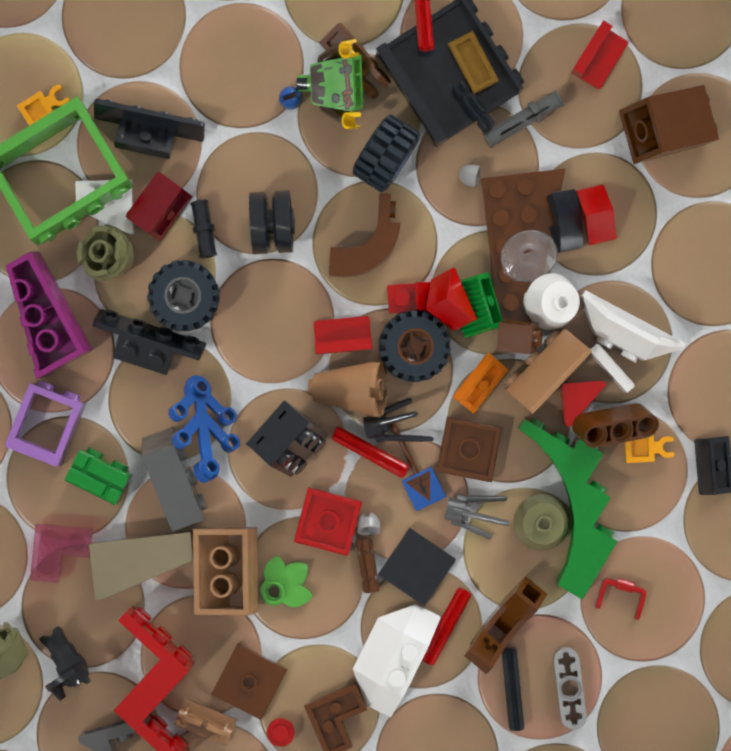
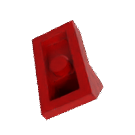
[387,282,430,314]

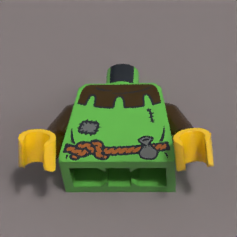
[296,39,363,129]

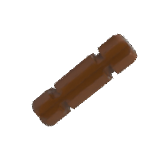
[356,537,380,593]

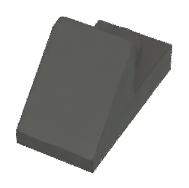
[78,720,136,751]

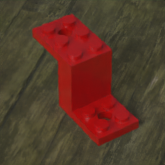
[113,606,194,751]

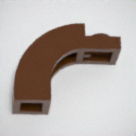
[329,193,400,278]
[464,576,547,674]

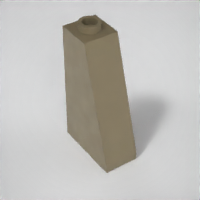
[89,530,193,601]

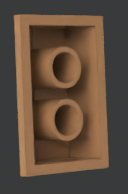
[504,328,592,414]
[193,527,258,615]

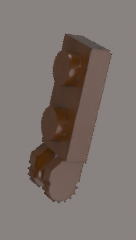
[319,23,392,99]

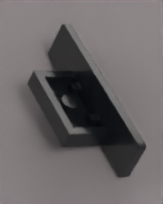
[93,99,205,159]
[92,309,207,375]

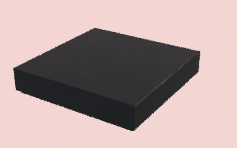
[378,527,456,606]

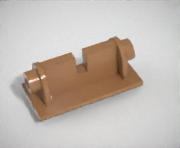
[174,699,237,746]

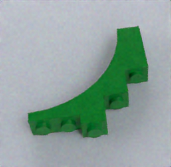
[517,417,618,600]

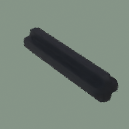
[502,647,524,731]

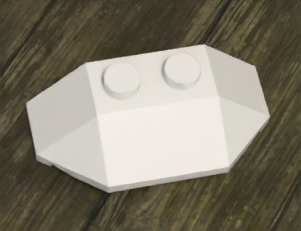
[580,290,686,363]
[353,604,441,717]

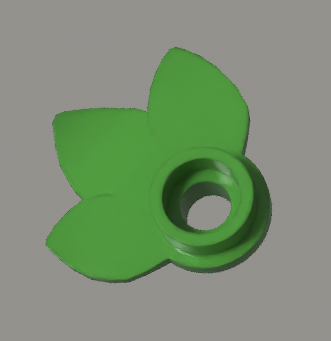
[260,555,313,608]

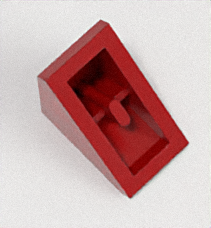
[576,184,617,246]
[426,268,477,331]
[560,381,606,428]

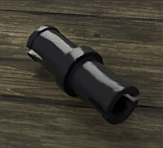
[190,199,217,259]

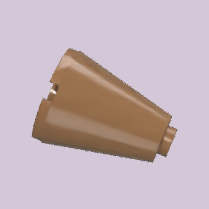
[308,361,387,417]

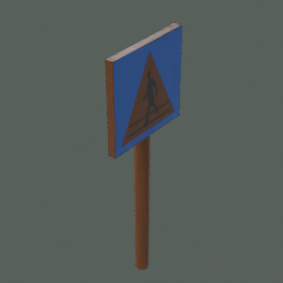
[390,423,446,511]

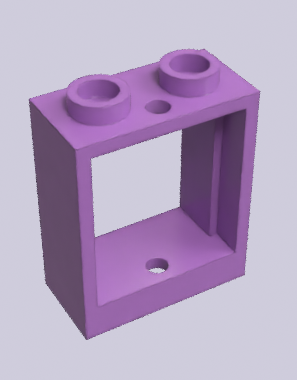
[5,380,86,467]

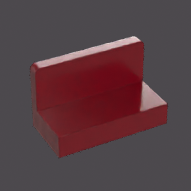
[126,172,193,242]

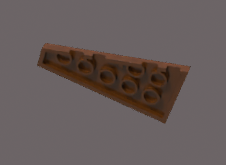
[481,168,566,329]

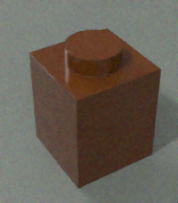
[497,320,542,354]

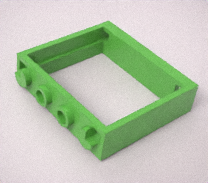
[0,96,134,246]

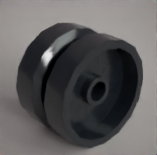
[249,190,295,255]

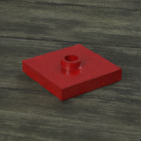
[294,487,363,556]

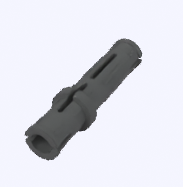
[482,90,564,148]

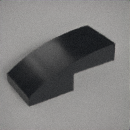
[546,189,583,253]

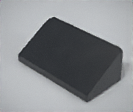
[694,436,731,495]

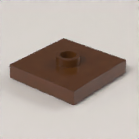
[436,416,502,483]
[211,643,287,720]

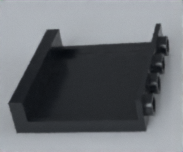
[376,0,524,147]

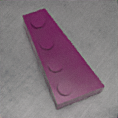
[6,252,93,379]

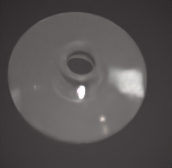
[501,230,558,282]

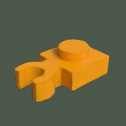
[17,85,70,126]
[624,435,674,463]

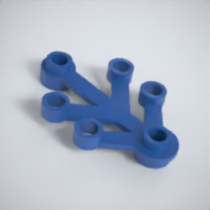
[168,375,240,483]

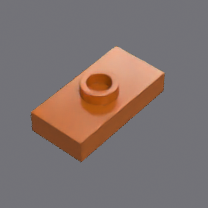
[453,353,508,414]

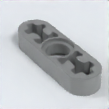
[553,646,587,730]

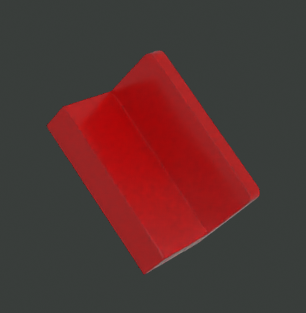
[571,20,628,90]
[313,316,372,355]

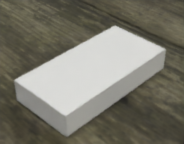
[590,344,635,393]

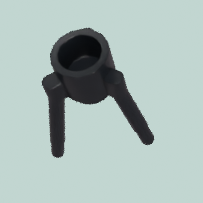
[363,398,434,443]

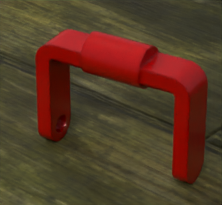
[595,578,646,620]

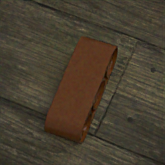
[572,403,659,448]

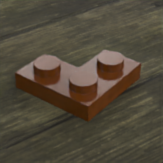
[304,683,367,751]

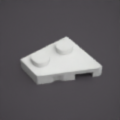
[75,180,134,235]

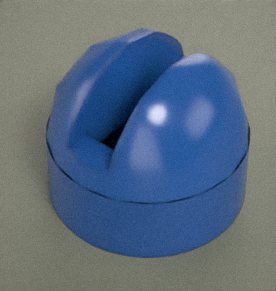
[279,86,302,110]

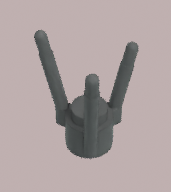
[445,494,509,539]

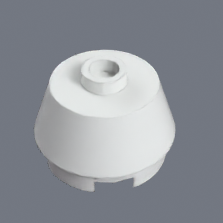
[523,273,580,330]

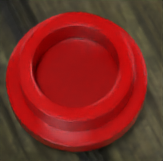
[267,718,295,747]

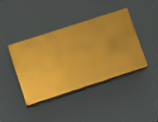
[448,31,499,94]

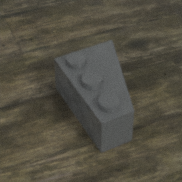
[142,427,207,532]

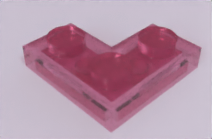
[30,523,93,583]

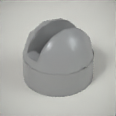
[459,164,481,188]
[358,512,380,536]

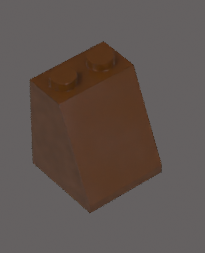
[619,85,719,164]

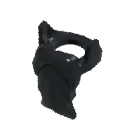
[39,626,91,701]

